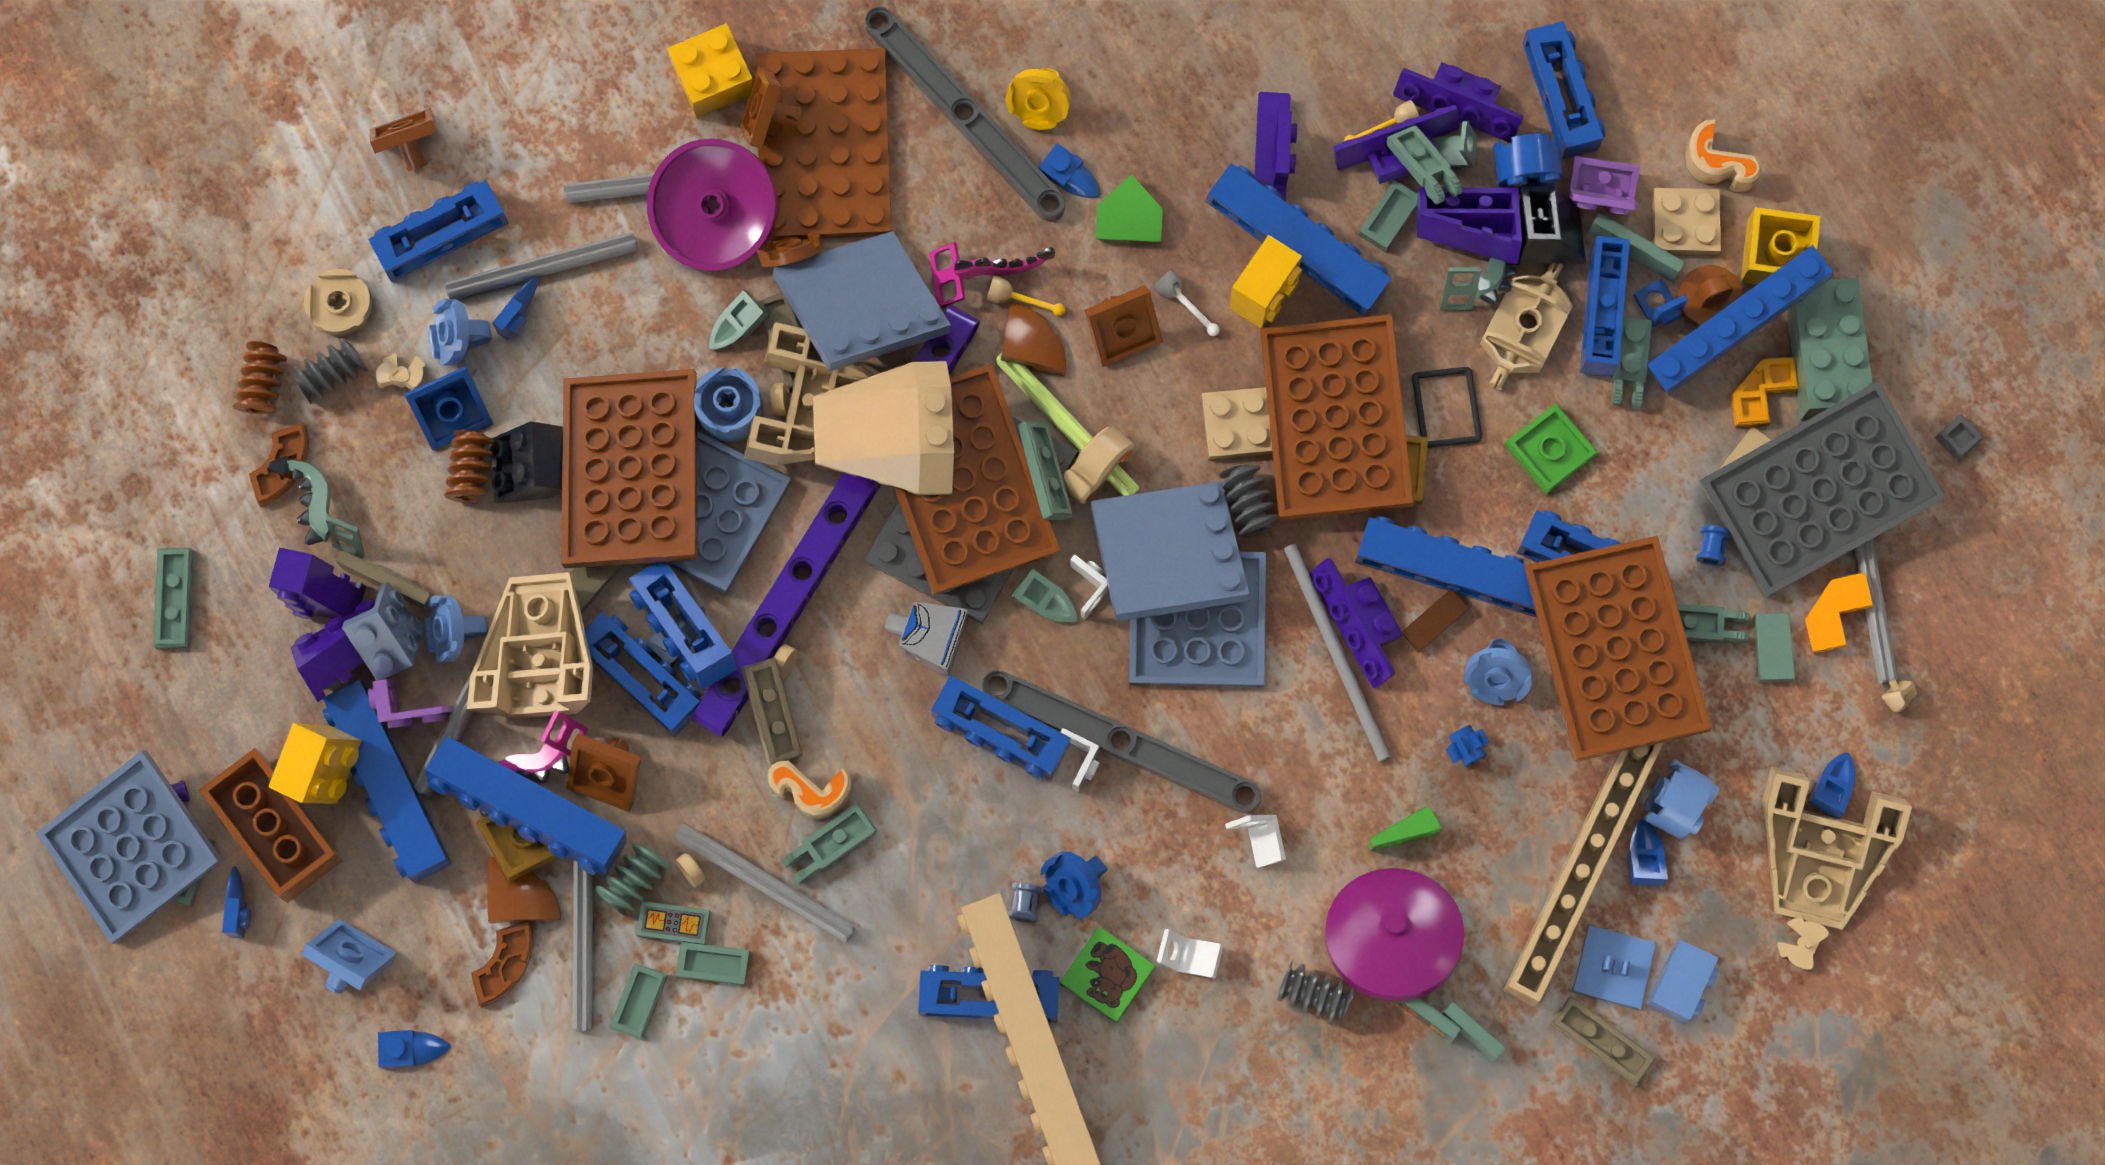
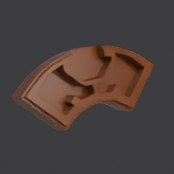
[249,423,309,507]
[471,921,533,1008]

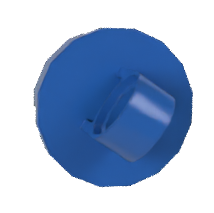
[1041,851,1108,919]

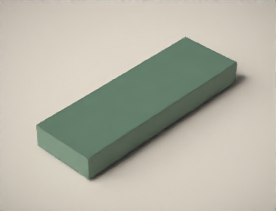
[1588,213,1684,283]
[1017,421,1073,520]
[153,548,194,649]

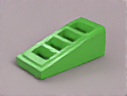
[1367,806,1442,851]

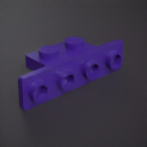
[1393,62,1523,143]
[1254,92,1297,202]
[1333,105,1460,184]
[1309,558,1403,688]

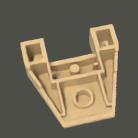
[744,322,880,466]
[1763,767,1912,930]

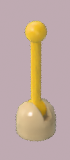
[1344,100,1419,141]
[986,276,1065,316]

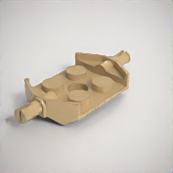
[1480,263,1573,390]

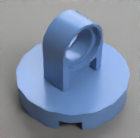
[429,299,492,366]
[423,595,488,663]
[1463,638,1533,705]

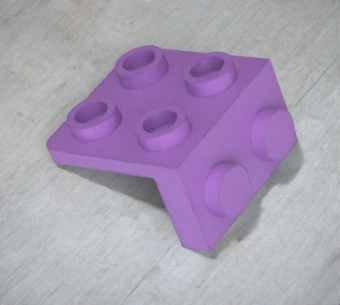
[1567,155,1640,215]
[368,679,453,728]

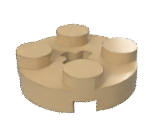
[304,269,372,336]

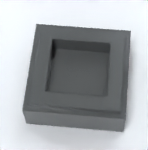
[1935,414,1984,461]

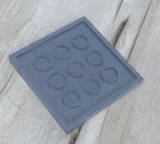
[773,231,951,372]
[666,431,792,595]
[1090,481,1250,621]
[1129,552,1266,687]
[36,751,223,944]

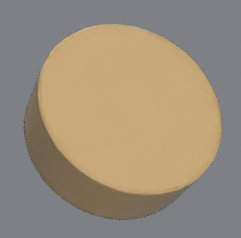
[770,382,789,416]
[774,644,798,680]
[675,853,705,888]

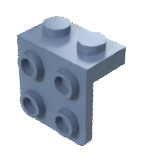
[342,582,423,681]

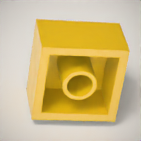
[667,23,753,118]
[1741,207,1821,284]
[1229,235,1303,329]
[268,723,362,804]

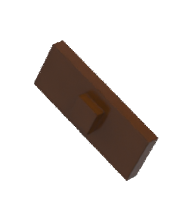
[1402,589,1469,652]

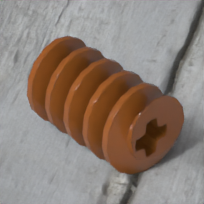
[232,341,287,414]
[444,430,494,503]

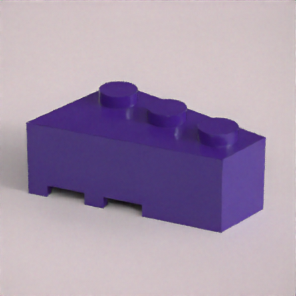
[1416,187,1522,264]
[268,547,366,619]
[291,599,376,702]

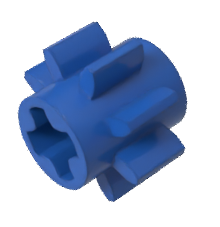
[1446,725,1490,767]

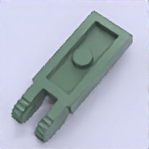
[1387,125,1462,204]
[1611,316,1652,409]
[1677,604,1750,643]
[781,803,878,885]

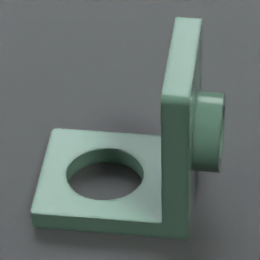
[1434,121,1478,168]

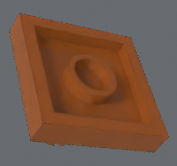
[739,66,801,148]
[369,108,437,171]
[1085,285,1163,367]
[566,733,642,812]

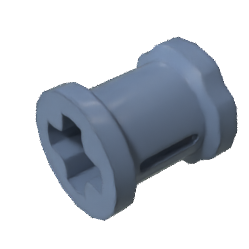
[1008,883,1043,923]

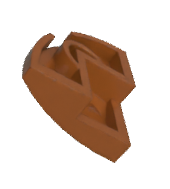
[1001,302,1066,376]
[487,857,561,924]

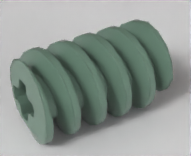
[596,842,672,918]

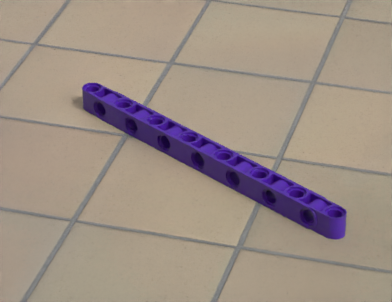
[692,305,980,737]

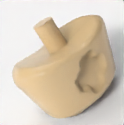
[1882,679,1917,713]

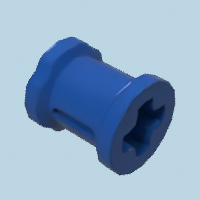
[1696,525,1730,566]

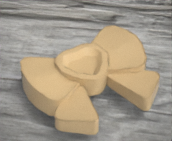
[376,353,426,390]
[1777,917,1829,970]

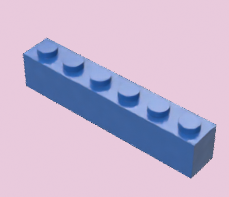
[1206,163,1392,317]
[1647,245,1833,396]
[1355,516,1537,618]
[322,679,452,883]
[425,736,627,877]

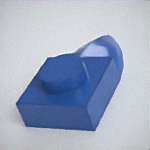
[1038,143,1101,198]
[493,277,538,340]
[1808,752,1855,819]
[1627,819,1668,886]
[222,866,251,938]
[378,1030,450,1068]

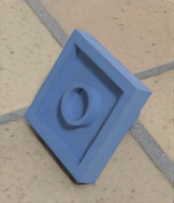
[302,919,397,994]

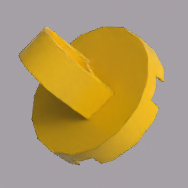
[1005,68,1072,130]

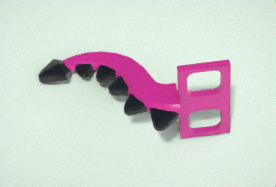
[929,242,1055,309]
[479,710,589,817]

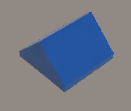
[404,366,493,451]

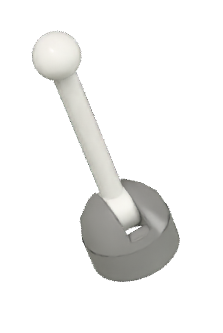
[1153,269,1220,336]

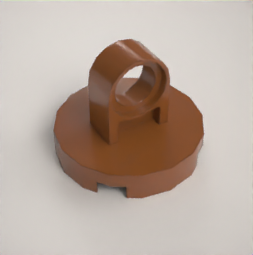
[757,232,823,267]
[1676,265,1744,326]

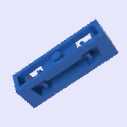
[1522,21,1605,160]
[368,180,508,283]
[1579,236,1630,377]
[1516,510,1622,563]
[629,561,737,690]
[585,611,701,737]
[931,675,1070,780]
[918,965,1059,1022]

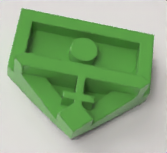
[1096,174,1163,242]

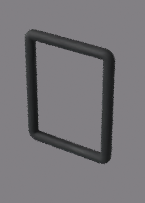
[1412,367,1482,448]

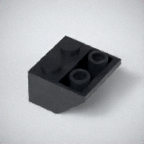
[1519,185,1586,264]
[490,421,563,503]

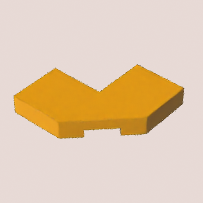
[1731,357,1799,428]
[1805,573,1873,654]

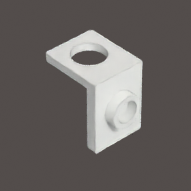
[1070,555,1109,619]
[1060,728,1100,792]
[1225,815,1286,868]
[1157,929,1223,979]

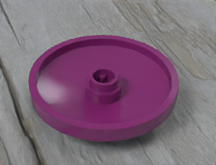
[647,138,778,271]
[1325,868,1465,1001]

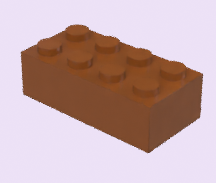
[199,748,343,903]

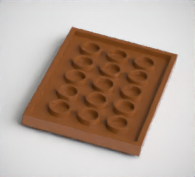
[756,48,892,241]
[1260,314,1413,521]
[893,364,1061,596]
[561,369,698,569]
[1524,535,1712,762]

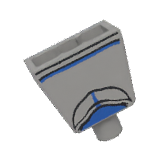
[884,602,969,677]

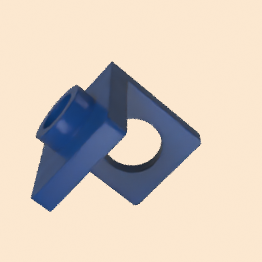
[1633,279,1688,327]

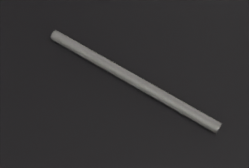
[1284,544,1391,762]

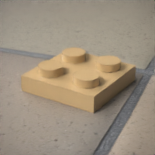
[1652,188,1721,255]
[1201,387,1273,460]

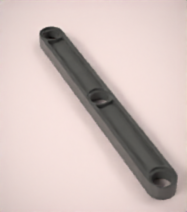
[865,6,1065,221]
[982,670,1261,813]

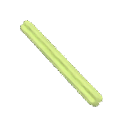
[996,353,1139,496]

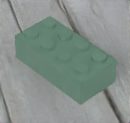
[1786,278,1873,420]

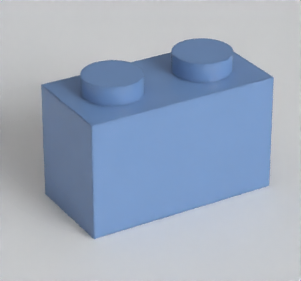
[1646,939,1719,1024]

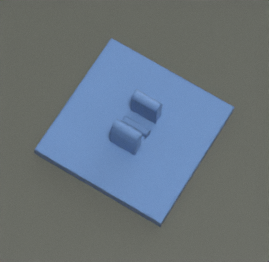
[1573,925,1656,1010]

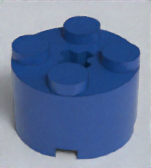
[1493,133,1563,194]

